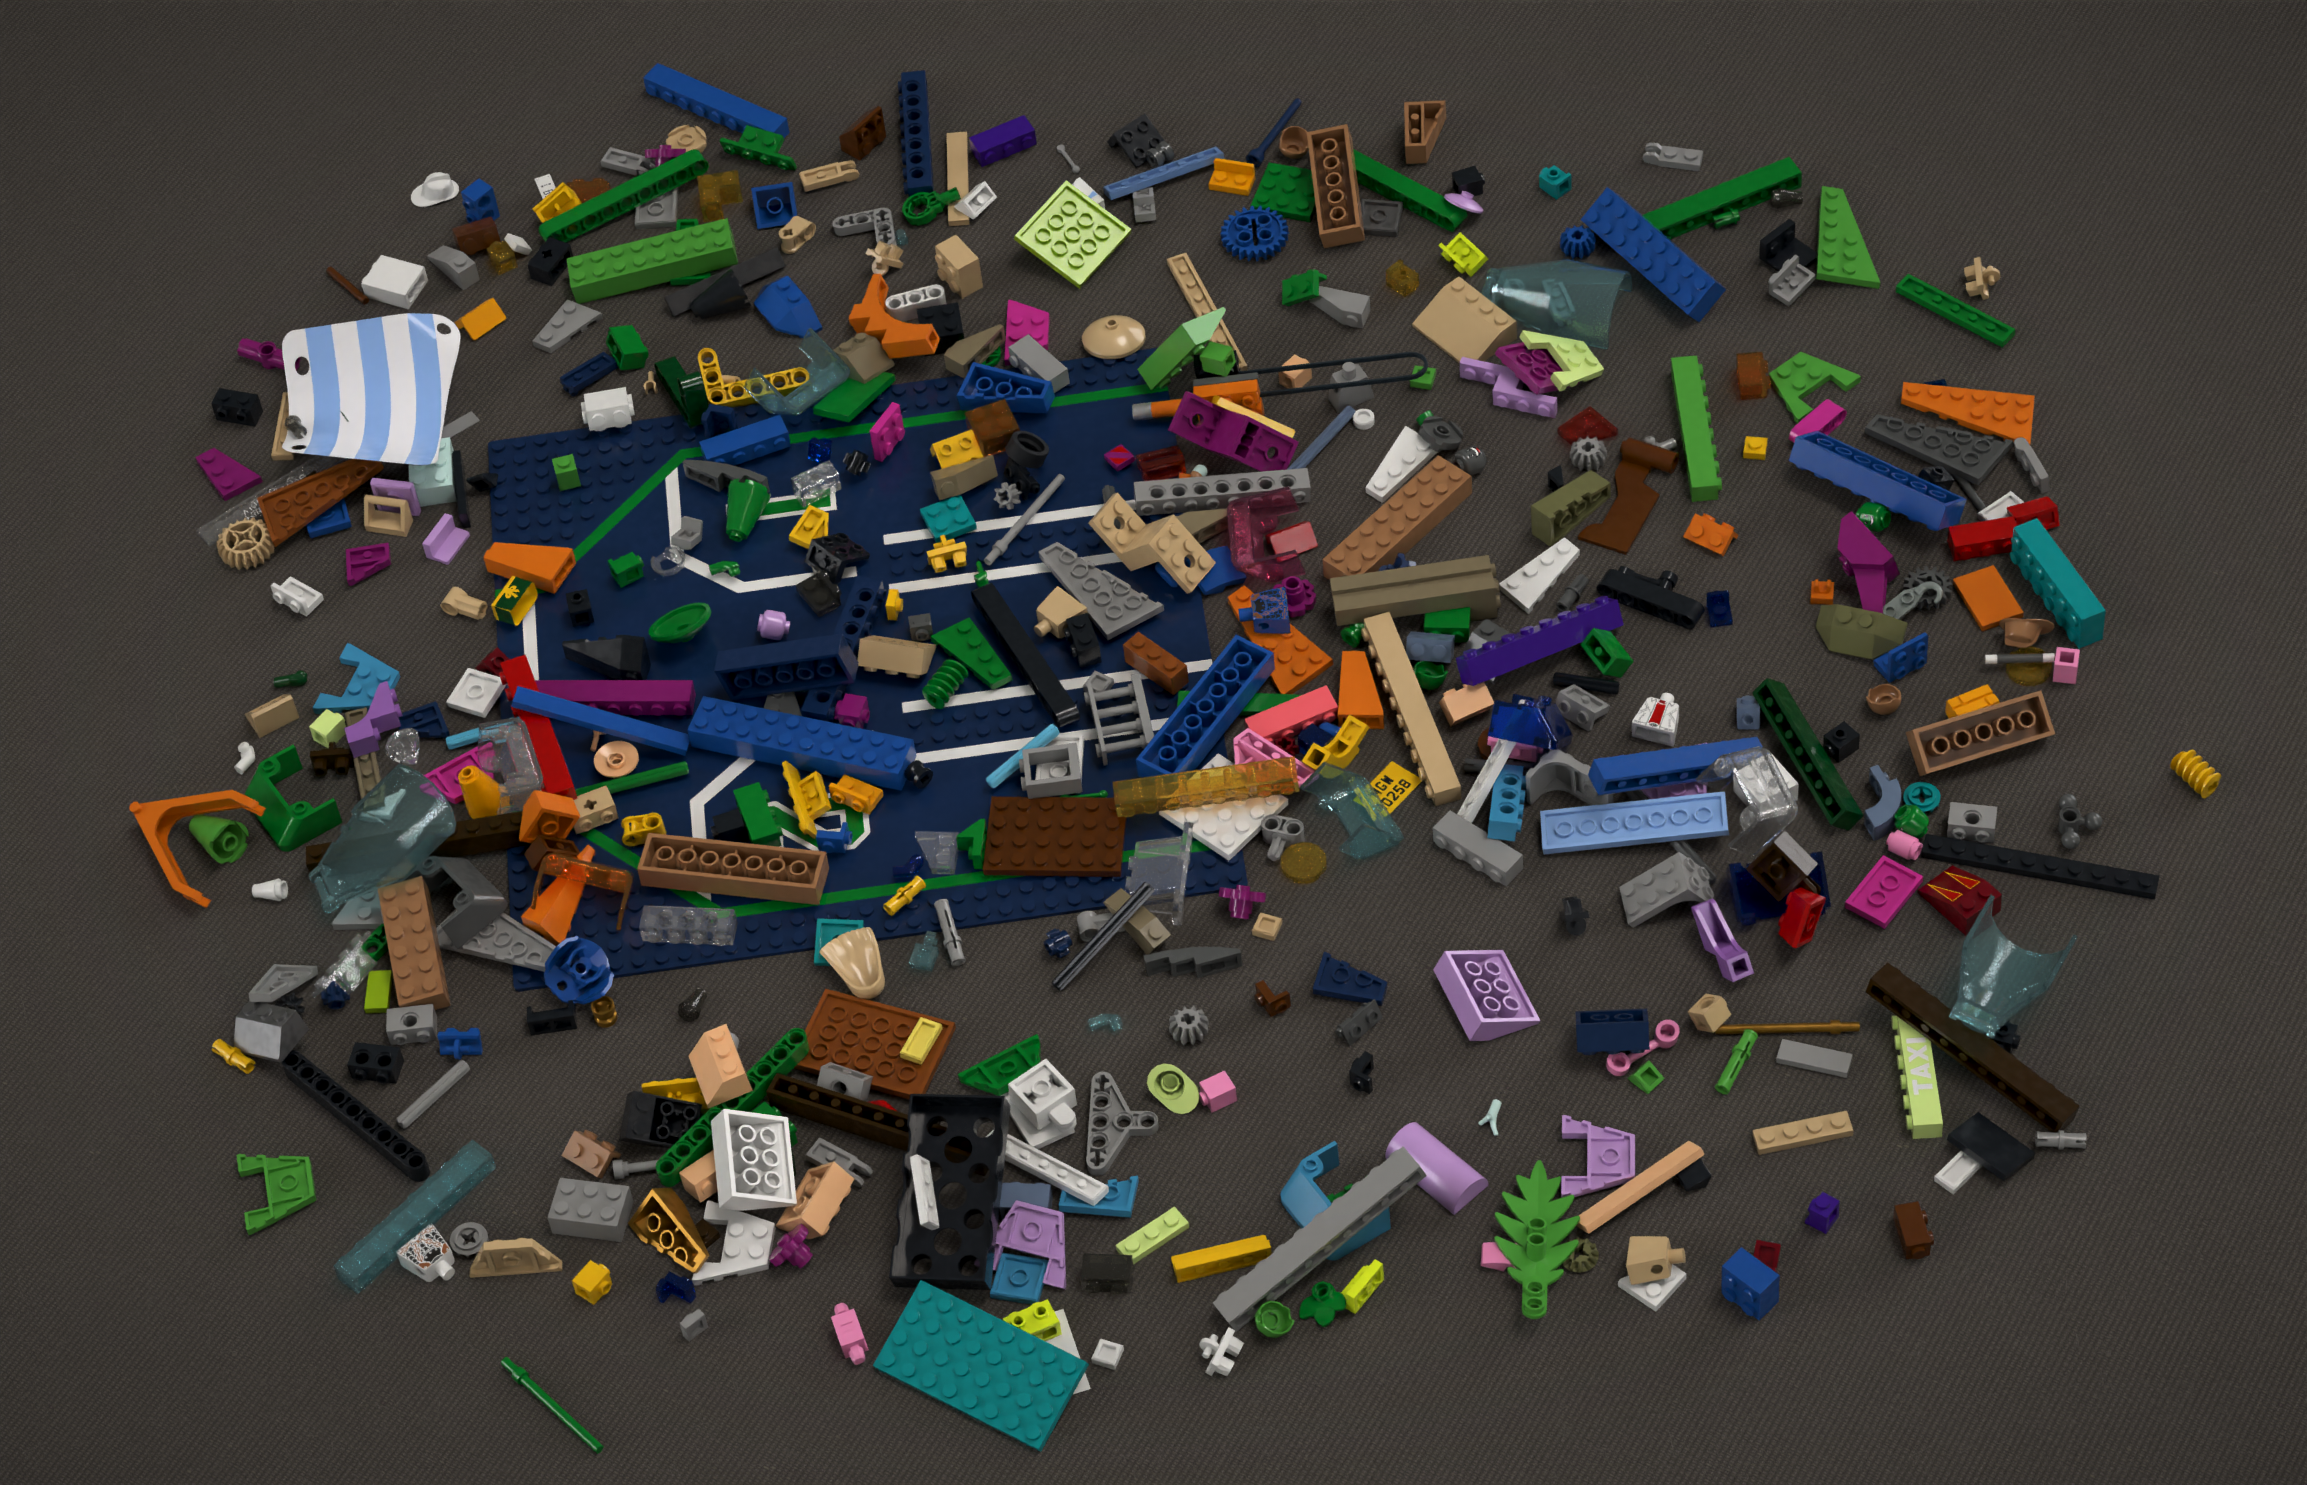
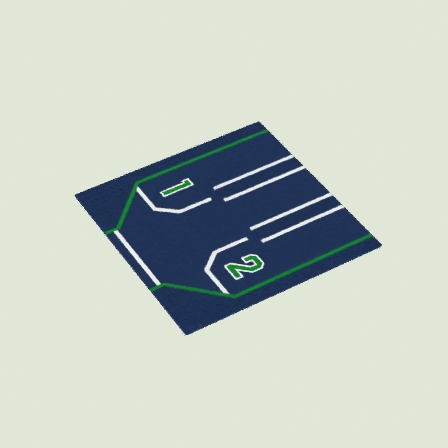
[488,348,1248,992]

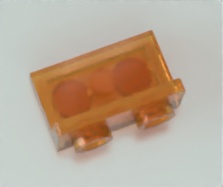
[567,178,610,203]

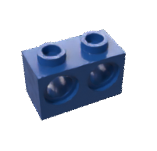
[461,178,500,223]

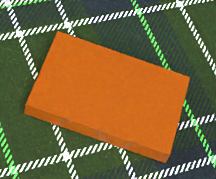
[1953,565,2024,631]

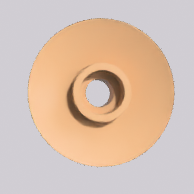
[594,741,639,778]

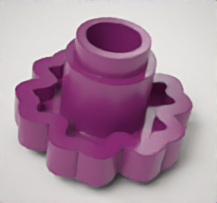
[645,145,686,167]
[1273,576,1316,617]
[1219,885,1266,919]
[769,1224,813,1269]

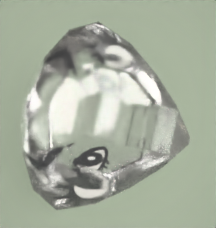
[385,728,420,765]

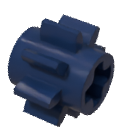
[1044,929,1073,958]
[320,980,350,1009]

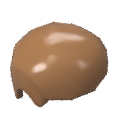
[1279,126,1309,159]
[1866,684,1902,715]

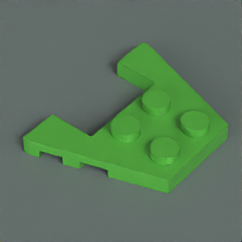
[1769,352,1861,424]
[236,1154,317,1235]

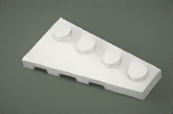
[1366,426,1438,503]
[1499,537,1580,614]

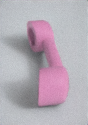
[1606,1020,1680,1076]

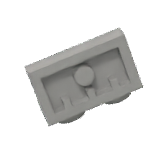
[1554,684,1610,731]

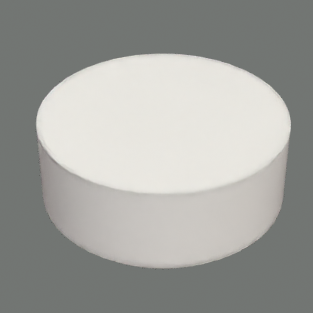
[1353,409,1375,430]

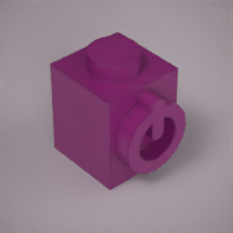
[834,693,870,729]

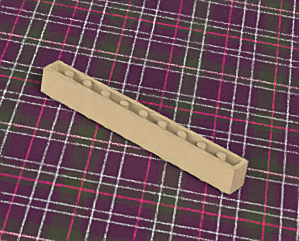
[1361,612,1461,806]

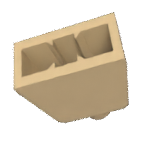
[1034,586,1088,638]
[1626,1236,1686,1285]

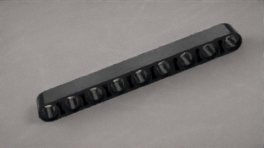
[971,583,1080,728]
[282,1050,430,1182]

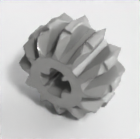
[1570,435,1607,471]
[1169,1005,1209,1046]

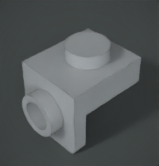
[671,516,703,550]

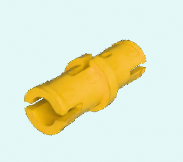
[883,876,926,916]
[212,1039,256,1074]

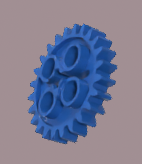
[1221,206,1289,261]

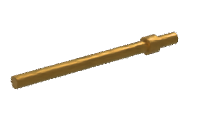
[1715,1020,1860,1034]

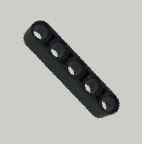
[1597,569,1705,629]

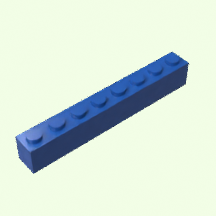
[643,63,790,138]
[1588,737,1768,795]

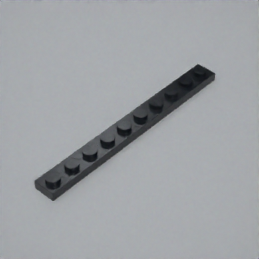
[1921,834,2160,900]

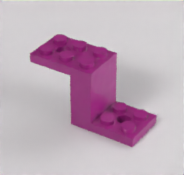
[1168,391,1299,472]

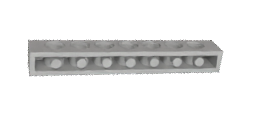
[1134,468,1311,516]

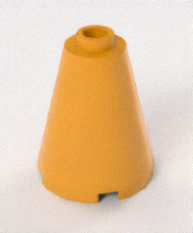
[458,765,510,819]

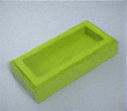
[364,970,393,1013]

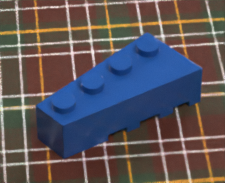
[957,362,1055,413]

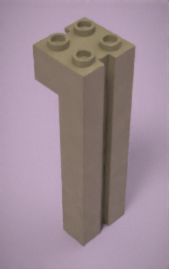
[1330,555,1501,626]

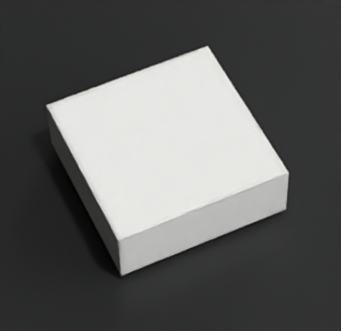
[504,233,532,255]
[1091,1339,1124,1370]

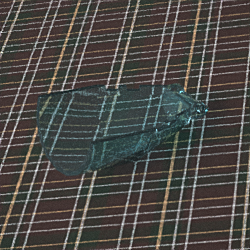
[1481,259,1632,350]
[309,764,456,913]
[1949,895,2078,1039]

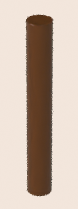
[326,266,369,305]

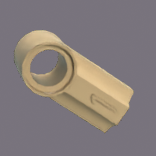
[440,587,488,620]

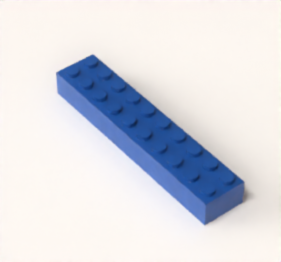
[687,696,916,791]

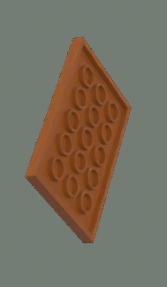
[794,989,956,1100]

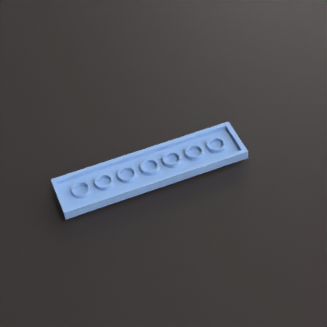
[1540,791,1729,855]

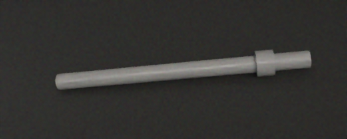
[984,474,1065,565]

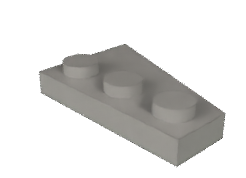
[532,299,603,353]

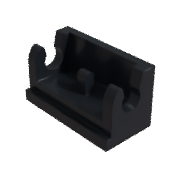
[527,1000,577,1036]

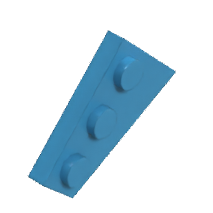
[1059,1176,1139,1218]

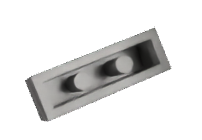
[1008,334,1070,393]

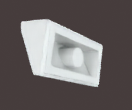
[954,181,997,219]

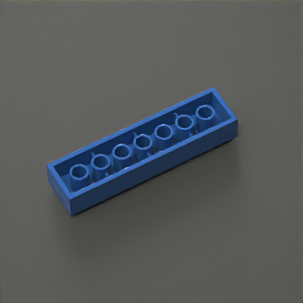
[1581,187,1726,322]
[1789,431,1967,531]
[1136,635,1275,794]

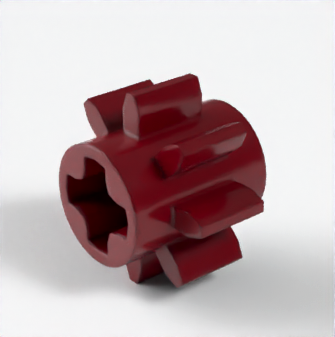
[1274,736,1299,758]

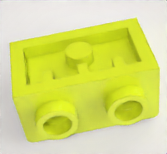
[1341,1259,1384,1314]

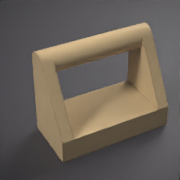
[364,494,413,537]

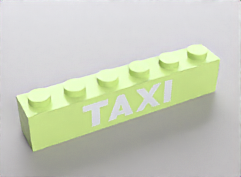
[1891,1016,1943,1139]

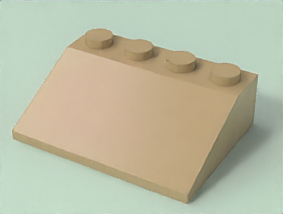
[1412,276,1517,363]

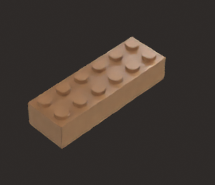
[1307,124,1365,248]
[1906,690,2055,776]
[377,876,451,1010]

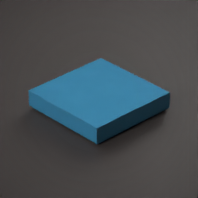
[990,1253,1049,1305]

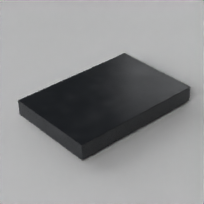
[1947,1112,2035,1181]

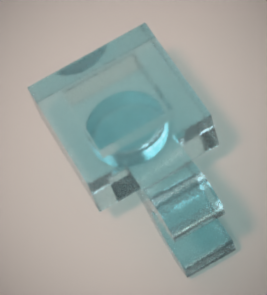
[909,931,939,972]

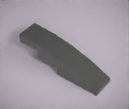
[682,460,770,493]
[1143,947,1243,978]

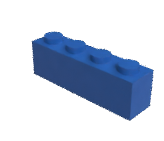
[699,415,791,466]

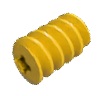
[2170,750,2221,799]

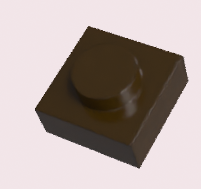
[695,1219,720,1249]

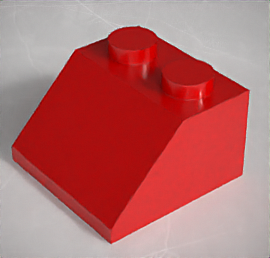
[1778,887,1826,948]

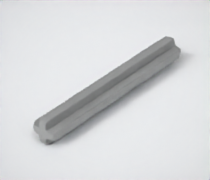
[396,1060,470,1129]

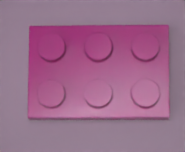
[1845,855,1923,929]

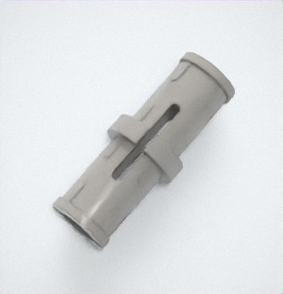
[2035,1130,2087,1150]

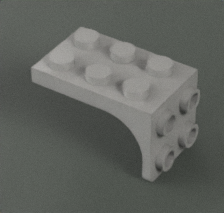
[1525,747,1614,805]
[1619,852,1714,928]

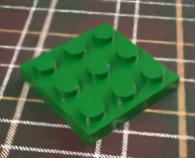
[1250,162,1316,222]

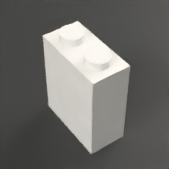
[361,255,428,309]

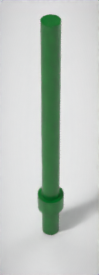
[501,1357,604,1454]

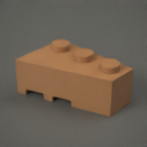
[1404,100,1446,164]

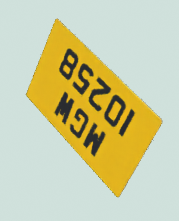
[1353,761,1422,820]

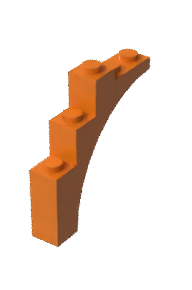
[849,273,940,359]

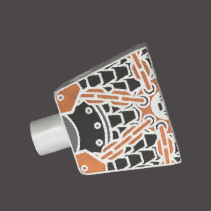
[396,1223,455,1282]

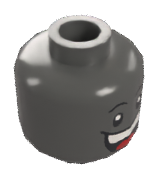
[1453,446,1487,476]

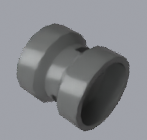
[1146,141,1174,168]

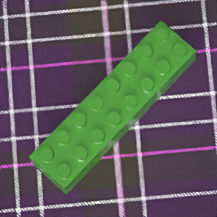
[567,218,738,304]

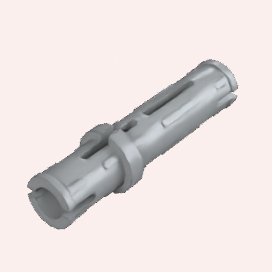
[934,899,966,966]

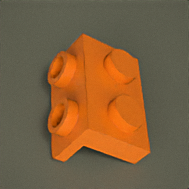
[1683,513,1738,557]

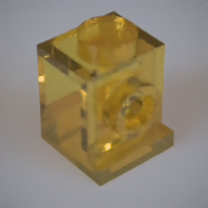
[487,241,518,275]
[1386,259,1419,297]

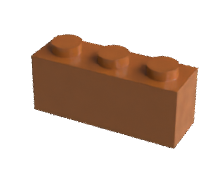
[1123,632,1189,695]

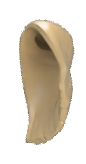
[819,927,885,1000]

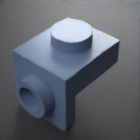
[1737,696,1760,729]

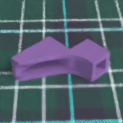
[344,681,403,758]
[1691,899,1754,982]

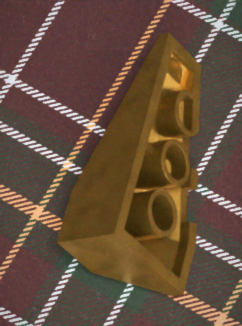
[628,1188,710,1273]

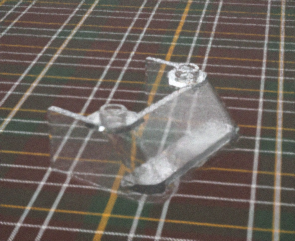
[1696,746,1798,856]

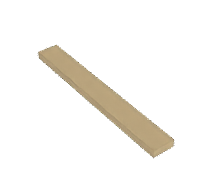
[1167,253,1248,371]

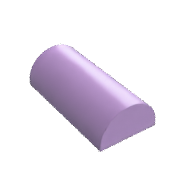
[1385,1122,1488,1215]

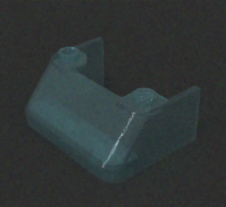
[744,328,850,415]
[1300,762,1404,859]

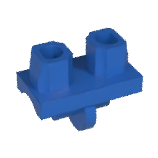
[437,1028,483,1059]

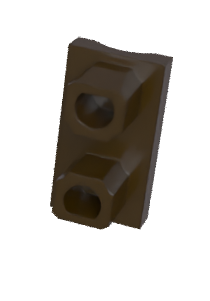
[310,742,354,777]

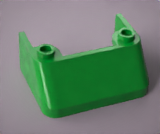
[244,744,343,852]

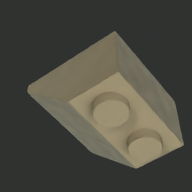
[832,332,895,384]

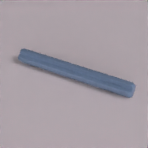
[1287,406,1356,470]

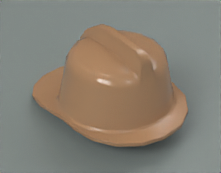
[1999,618,2055,648]

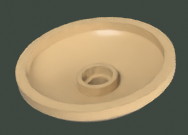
[1082,315,1146,359]

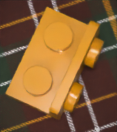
[1209,158,1256,196]
[829,774,884,815]

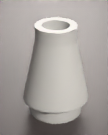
[252,878,288,901]

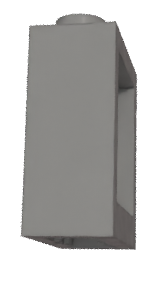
[1019,743,1083,799]

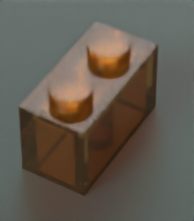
[1736,352,1771,400]

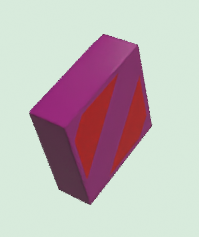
[1104,444,1135,472]

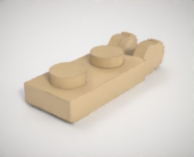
[799,160,860,192]

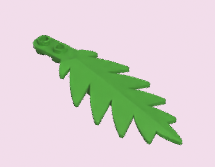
[1494,1160,1580,1319]

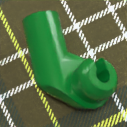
[708,561,741,577]

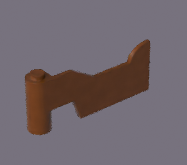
[1578,437,1679,555]

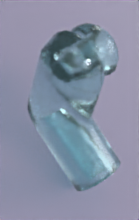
[1087,1013,1123,1031]

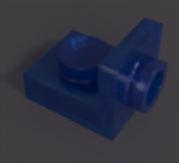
[1706,590,1733,627]

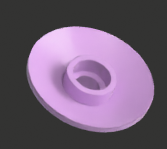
[1444,191,1484,214]

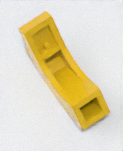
[1301,715,1370,777]

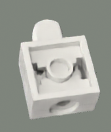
[1008,1059,1077,1133]

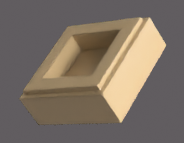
[1252,913,1282,941]

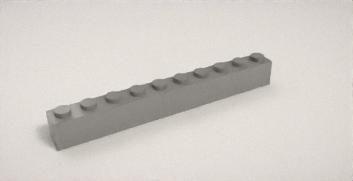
[1213,1147,1427,1332]

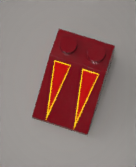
[1917,865,2002,936]

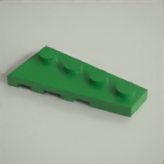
[931,617,1013,690]

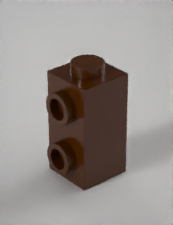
[1893,1201,1934,1260]

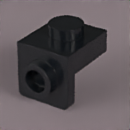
[1349,1051,1374,1094]

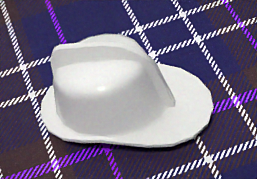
[411,172,459,207]

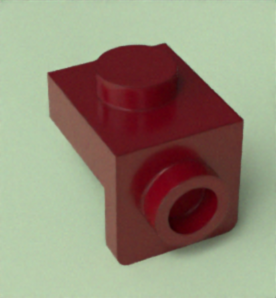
[1754,1240,1782,1273]

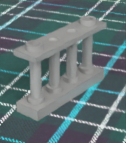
[1084,673,1154,765]

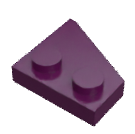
[346,543,391,586]

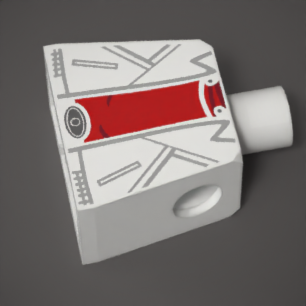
[1632,693,1679,747]

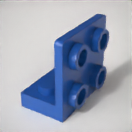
[1874,633,1928,683]

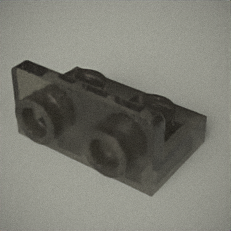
[795,565,842,618]

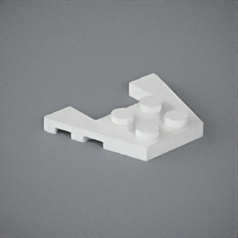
[692,1201,776,1286]

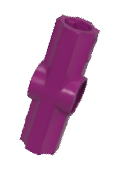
[237,338,301,371]

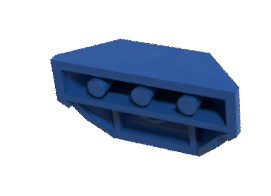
[754,276,823,339]

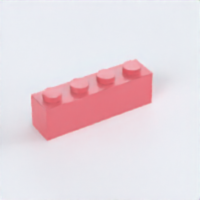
[1244,685,1338,744]

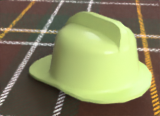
[1147,1064,1199,1114]

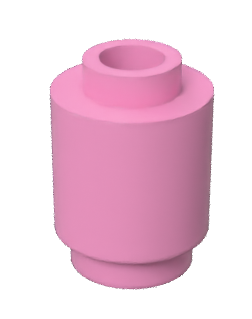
[1886,830,1923,860]

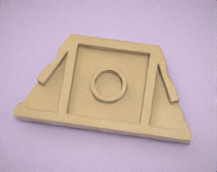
[469,1238,563,1278]

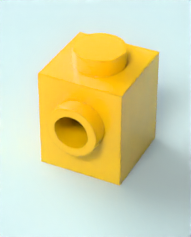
[572,1260,613,1305]

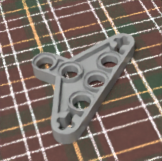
[1086,1072,1159,1176]

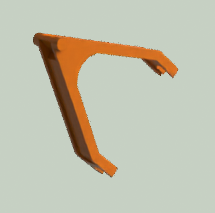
[129,790,266,908]

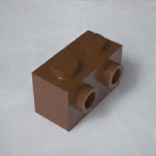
[452,216,501,256]

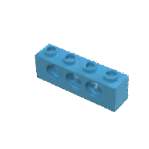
[1487,764,1526,841]

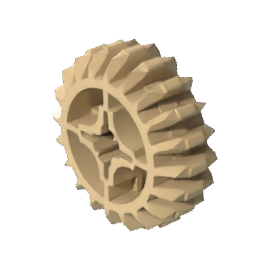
[217,517,275,570]

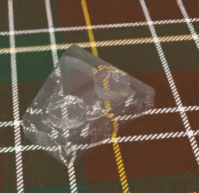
[915,831,959,874]

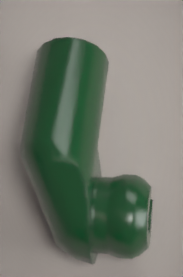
[274,670,308,688]

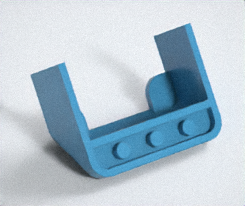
[1280,1141,1391,1260]

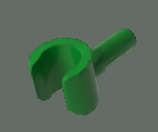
[974,561,989,587]

